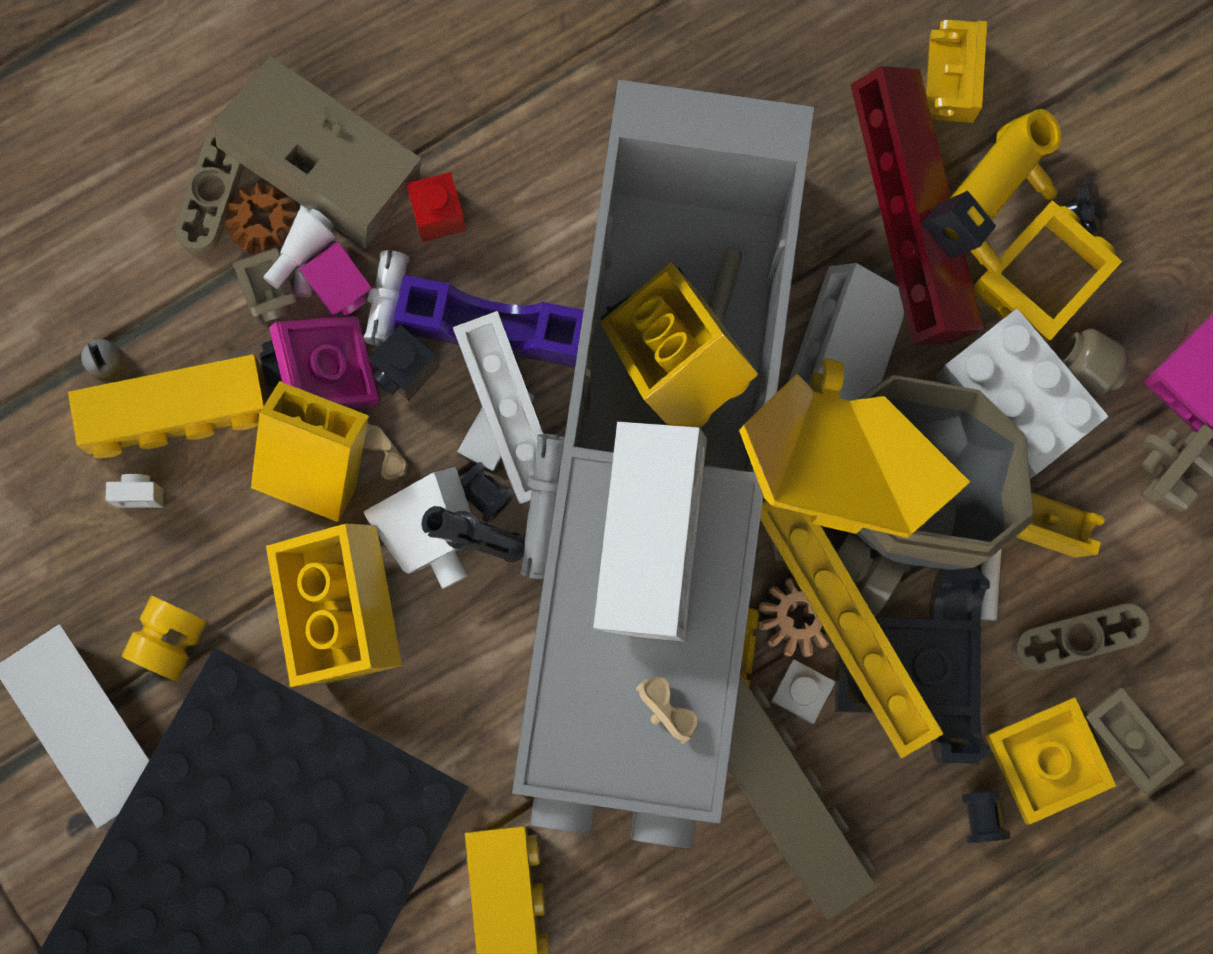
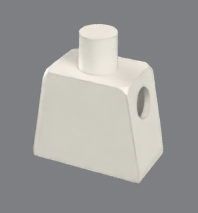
[364,467,471,589]

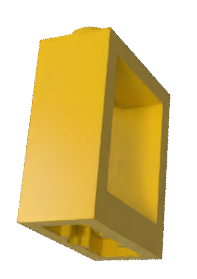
[973,200,1122,343]

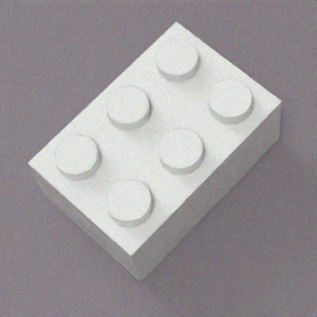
[936,309,1109,479]

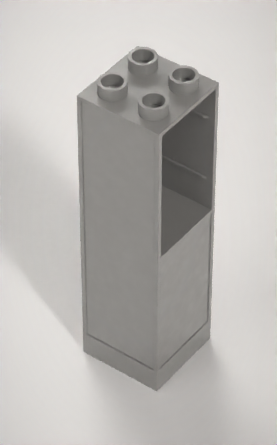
[512,80,814,849]

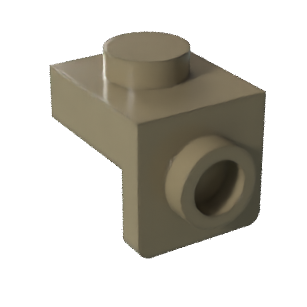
[232,247,297,322]

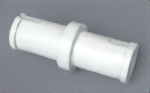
[363,250,410,347]

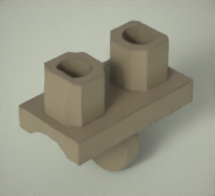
[1141,424,1213,512]

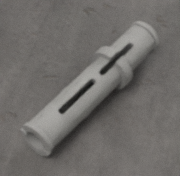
[520,434,565,579]

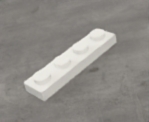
[453,311,543,504]

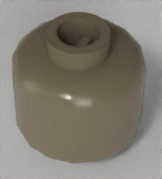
[1057,329,1129,397]

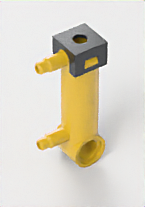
[921,109,1062,273]

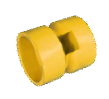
[121,595,208,682]

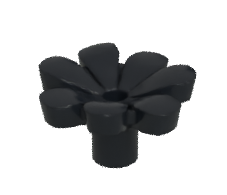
[1061,176,1107,236]

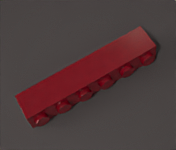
[850,66,984,345]

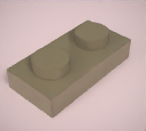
[1084,688,1184,793]

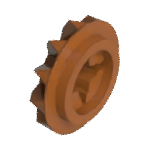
[225,182,298,255]

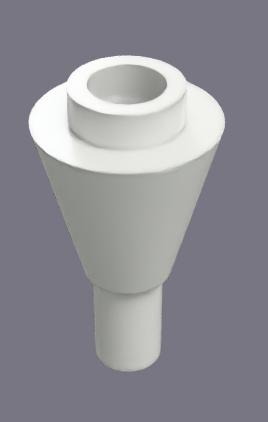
[263,209,336,289]

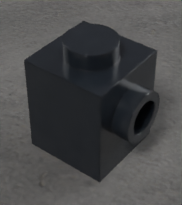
[369,325,439,401]

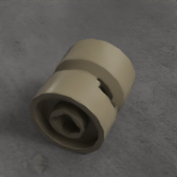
[836,532,907,617]

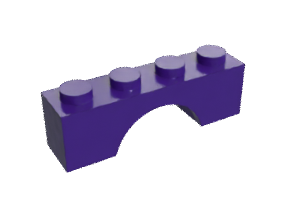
[394,275,584,368]

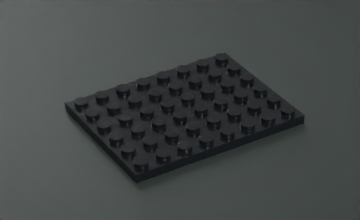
[38,647,469,954]

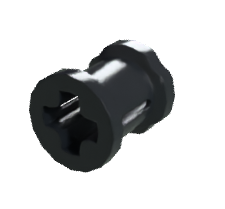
[460,462,515,524]
[962,790,1011,843]

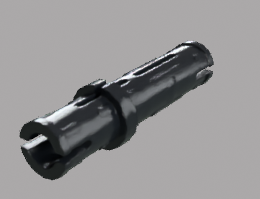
[421,506,525,563]

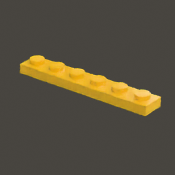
[760,500,943,759]

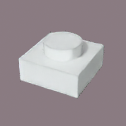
[105,474,164,508]
[770,659,835,725]

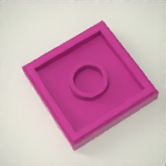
[269,316,380,410]

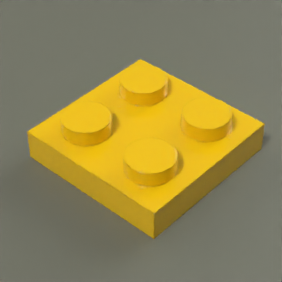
[986,698,1116,825]

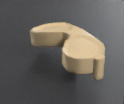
[363,423,408,481]
[636,677,698,744]

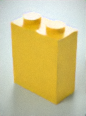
[251,381,369,522]

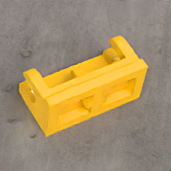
[926,20,987,123]
[1016,492,1105,558]

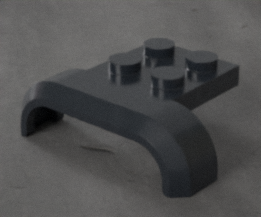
[835,568,990,764]

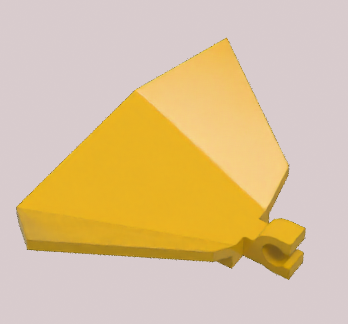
[739,358,970,538]

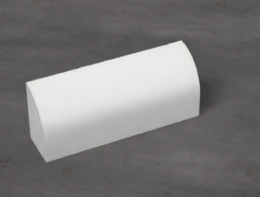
[789,263,905,401]
[593,422,707,642]
[0,624,149,830]

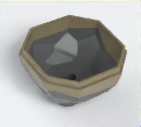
[856,375,1033,570]

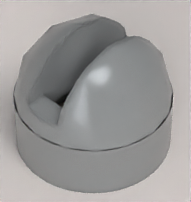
[81,339,122,378]

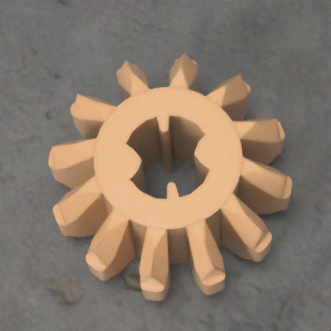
[758,577,829,657]

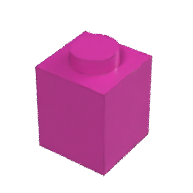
[296,241,372,316]

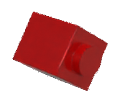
[406,172,466,243]

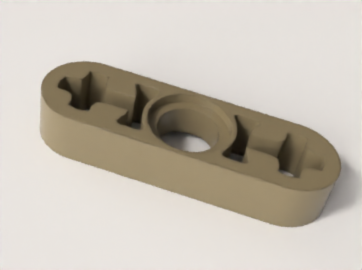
[175,128,245,255]
[1012,604,1150,672]

